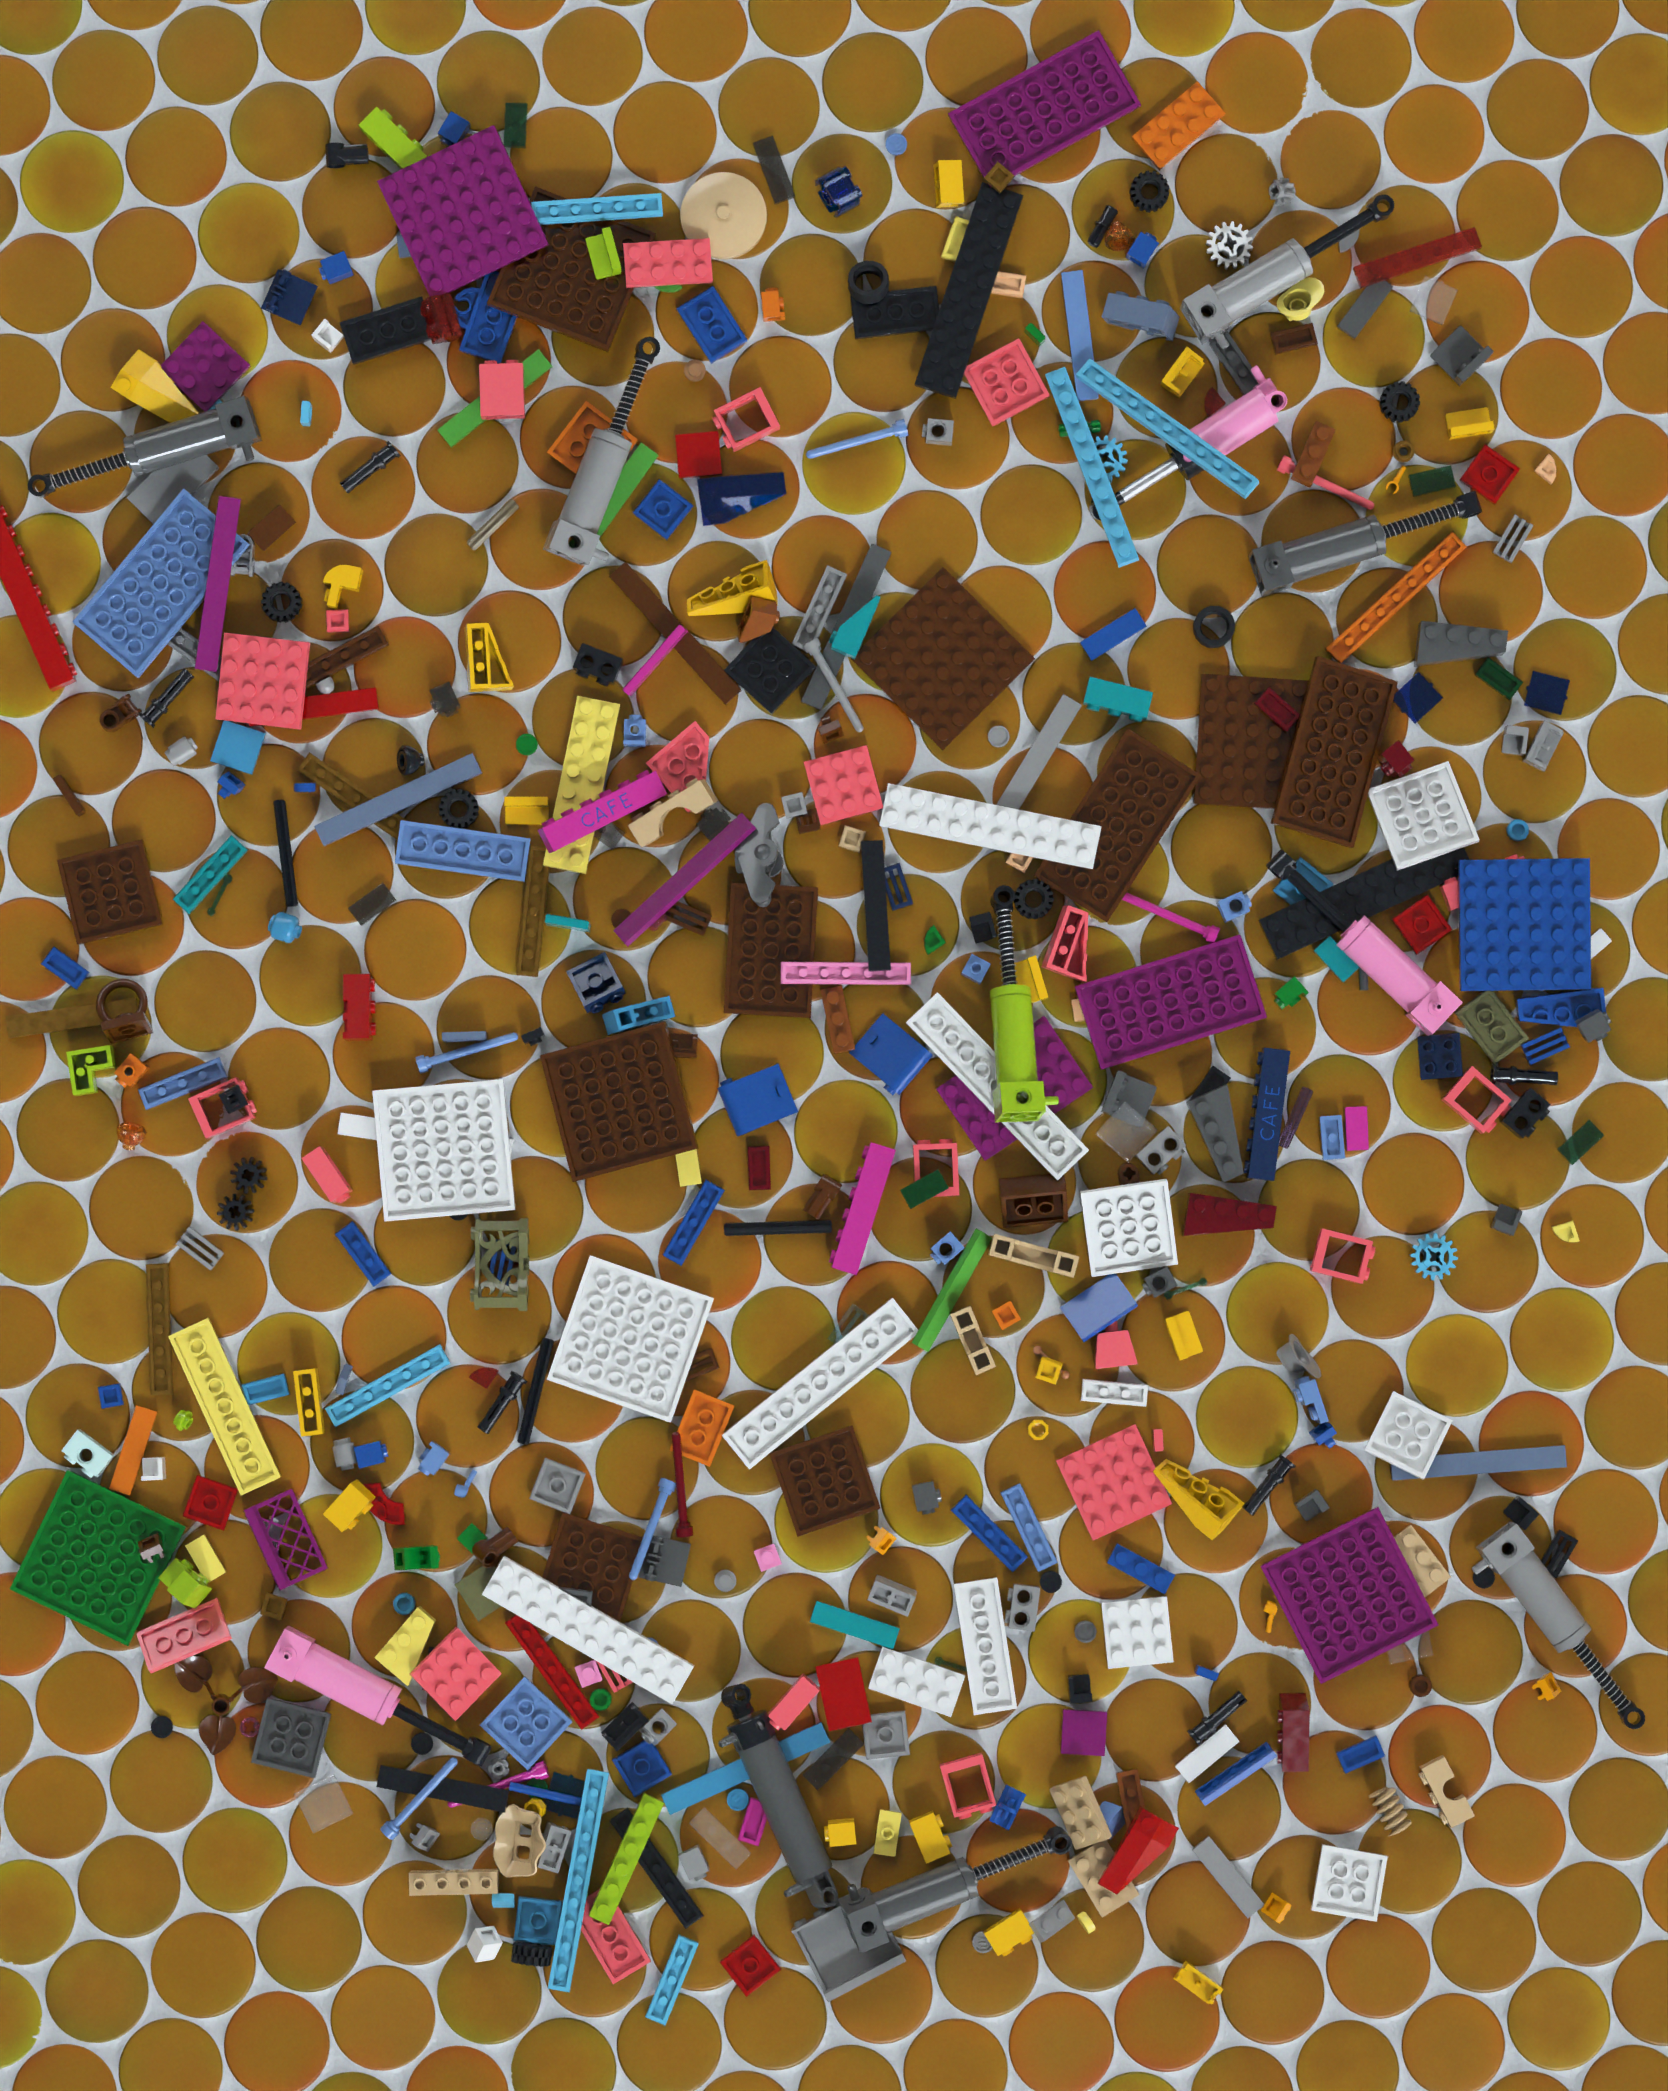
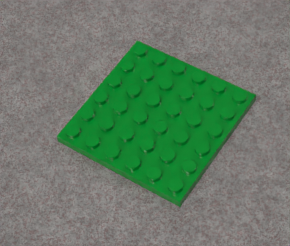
[10,1470,187,1646]

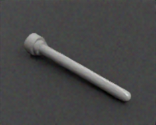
[802,637,864,732]

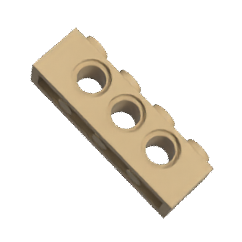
[409,1869,499,1896]

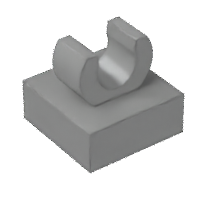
[781,792,807,819]
[410,1823,440,1852]

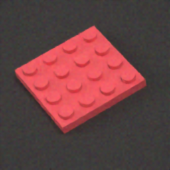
[215,633,310,729]
[1056,1424,1172,1540]

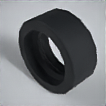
[848,260,889,304]
[1193,606,1235,648]

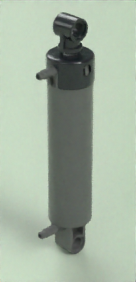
[718,1684,839,1909]

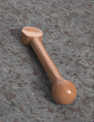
[1033,1346,1070,1379]

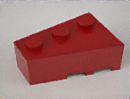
[343,974,376,1041]

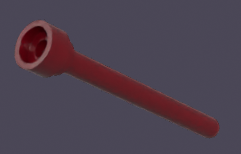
[672,1432,693,1537]

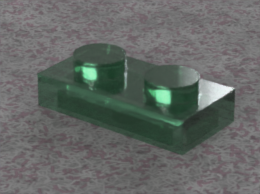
[504,103,528,148]

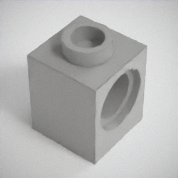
[922,418,954,446]
[639,1709,677,1746]
[678,1844,710,1881]

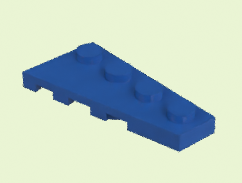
[1516,987,1606,1027]

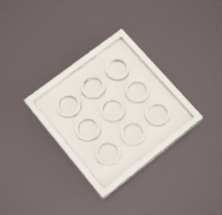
[1368,761,1480,871]
[1080,1179,1178,1277]

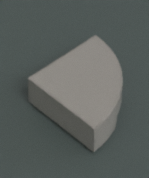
[1338,230,1359,253]

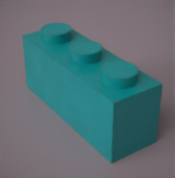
[1083,677,1153,722]

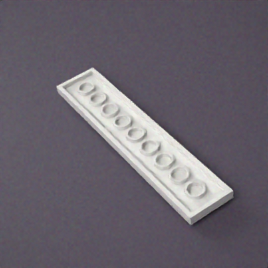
[879,783,1102,869]
[906,992,1089,1180]
[722,1298,918,1469]
[482,1556,695,1704]

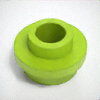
[173,1410,193,1431]

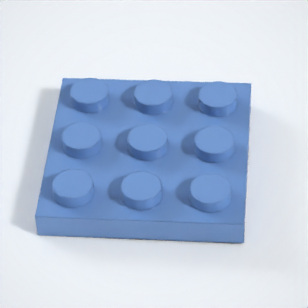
[480,1676,573,1770]

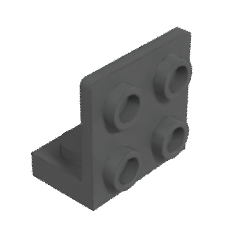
[1430,326,1494,386]
[1101,1070,1157,1127]

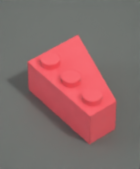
[1041,905,1088,982]

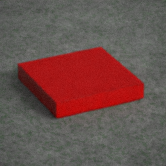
[675,431,722,479]
[1460,444,1520,505]
[1391,894,1452,955]
[182,1475,238,1531]
[719,1934,781,1997]

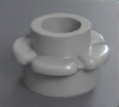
[488,1757,509,1779]

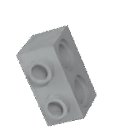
[1135,1126,1186,1175]
[1004,1583,1040,1632]

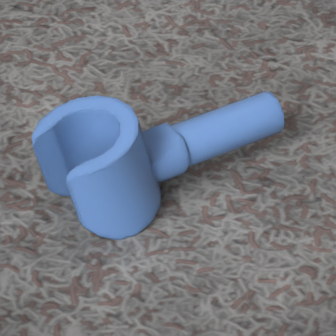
[454,1470,477,1498]

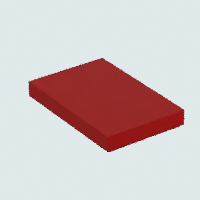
[815,1657,872,1732]

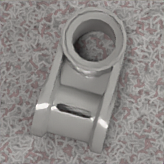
[231,534,255,577]

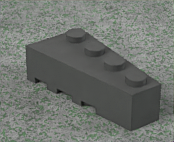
[1414,621,1508,667]

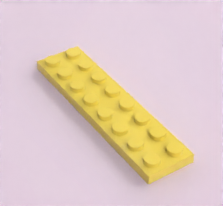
[543,696,620,874]
[168,1318,281,1495]

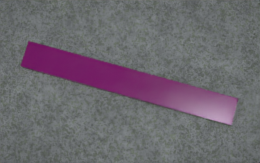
[195,495,241,672]
[613,813,756,947]

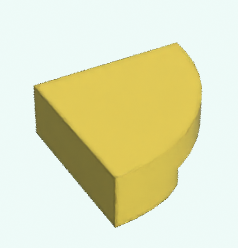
[1551,1220,1580,1242]

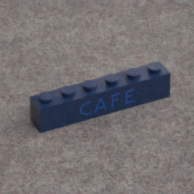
[1243,1047,1290,1181]

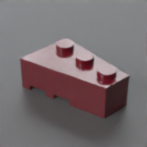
[1276,1693,1310,1772]

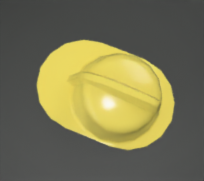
[1277,277,1325,321]

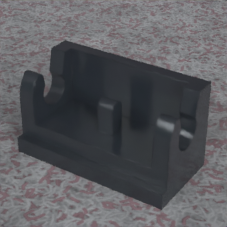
[601,1701,649,1751]

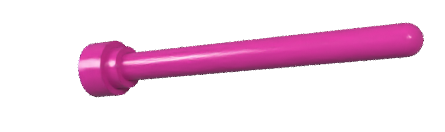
[1122,892,1220,943]
[447,1760,549,1808]

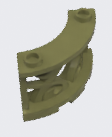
[470,1218,529,1311]

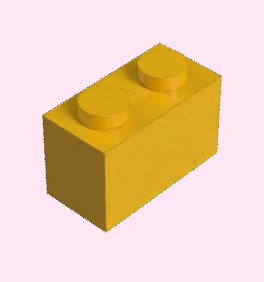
[323,1479,376,1532]
[909,1811,953,1864]
[824,1818,856,1847]
[983,1908,1034,1957]

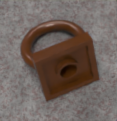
[96,979,153,1044]

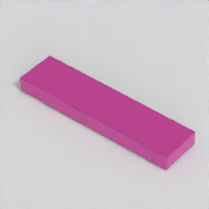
[623,625,688,696]

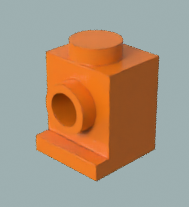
[761,288,785,322]
[114,1053,149,1088]

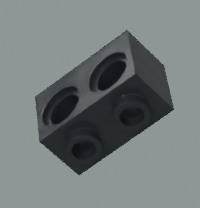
[573,643,623,687]
[1500,1088,1551,1139]

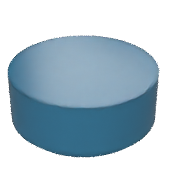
[1506,819,1529,842]
[393,1593,416,1615]

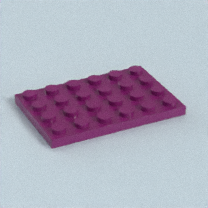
[936,1016,1093,1161]

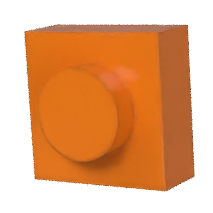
[991,1301,1021,1330]

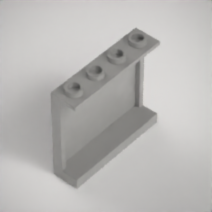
[791,1887,906,2002]

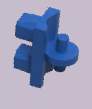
[989,1784,1026,1830]

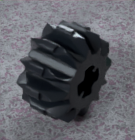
[230,1157,268,1194]
[217,1194,255,1231]

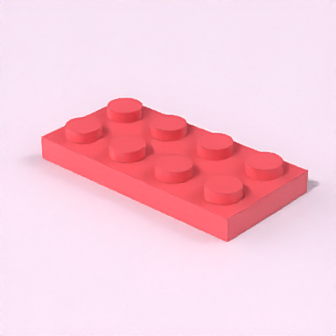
[623,238,713,288]
[136,1598,232,1673]
[581,1889,651,1984]

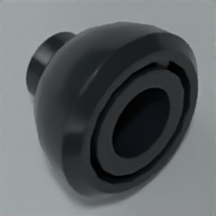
[397,745,425,776]

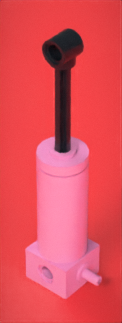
[1266,850,1463,1036]
[264,1626,492,1766]

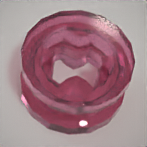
[240,1717,260,1737]

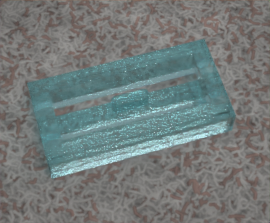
[827,1303,870,1344]

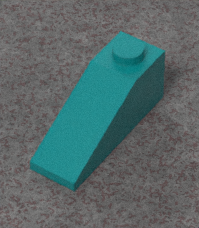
[829,595,881,659]

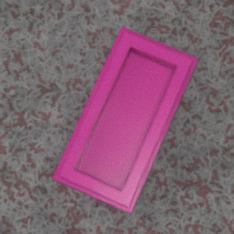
[1344,1106,1369,1151]
[738,1797,767,1846]

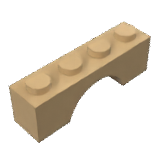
[628,778,718,848]
[988,1234,1079,1278]

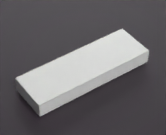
[1081,1379,1148,1407]
[1175,1724,1240,1783]

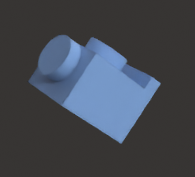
[623,715,646,747]
[418,1441,451,1476]

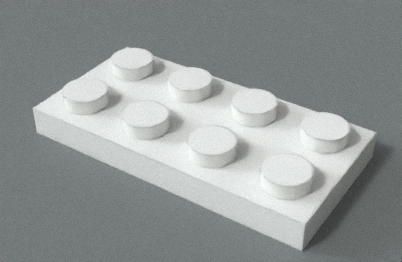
[868,1646,965,1717]

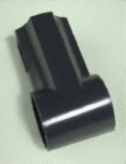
[325,143,369,168]

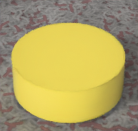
[1077,1912,1095,1934]

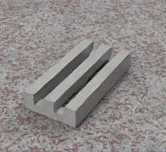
[1492,515,1534,563]
[176,1227,224,1270]

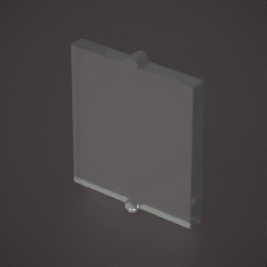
[1410,276,1458,325]

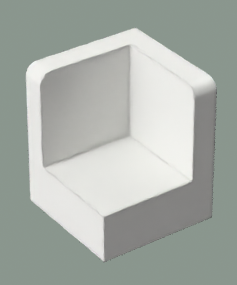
[311,319,344,353]
[141,1457,166,1481]
[467,1926,503,1962]

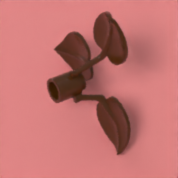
[175,1655,278,1755]

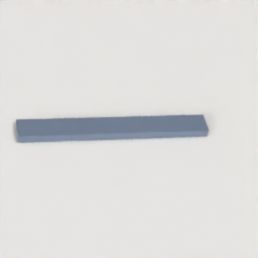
[314,753,482,846]
[1390,1445,1567,1480]

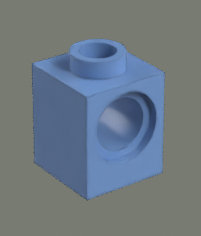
[1216,891,1252,923]
[961,954,991,984]
[930,1231,964,1265]

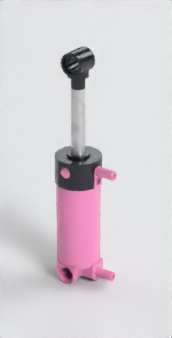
[1089,365,1287,521]

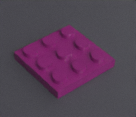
[161,321,251,412]

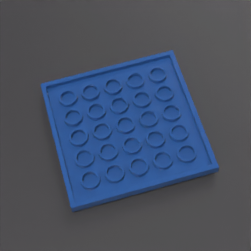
[1458,858,1591,991]

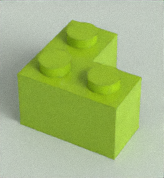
[66,1045,117,1096]
[158,1558,213,1609]

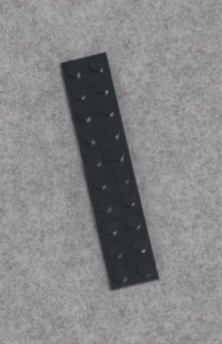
[915,182,1023,399]
[1258,847,1470,960]

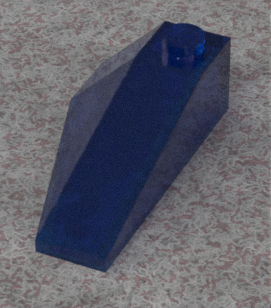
[697,472,786,526]

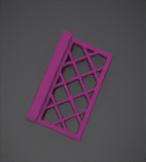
[243,1489,328,1591]

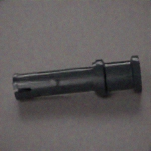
[340,441,401,494]
[139,668,194,728]
[1490,1064,1558,1085]
[477,1371,528,1434]
[1242,1454,1296,1516]
[1187,1690,1247,1746]

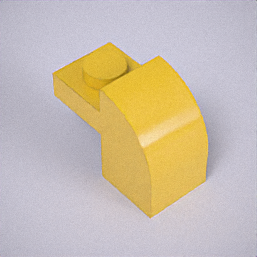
[323,565,363,609]

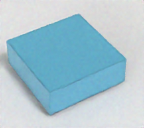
[300,401,312,427]
[492,1893,515,1908]

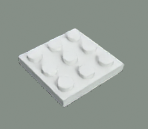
[1364,1391,1453,1480]
[1101,1596,1174,1669]
[1311,1844,1388,1922]

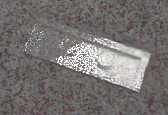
[689,1807,751,1869]

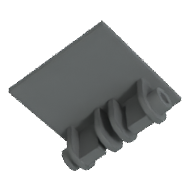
[639,1536,691,1587]

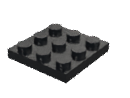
[724,627,816,715]

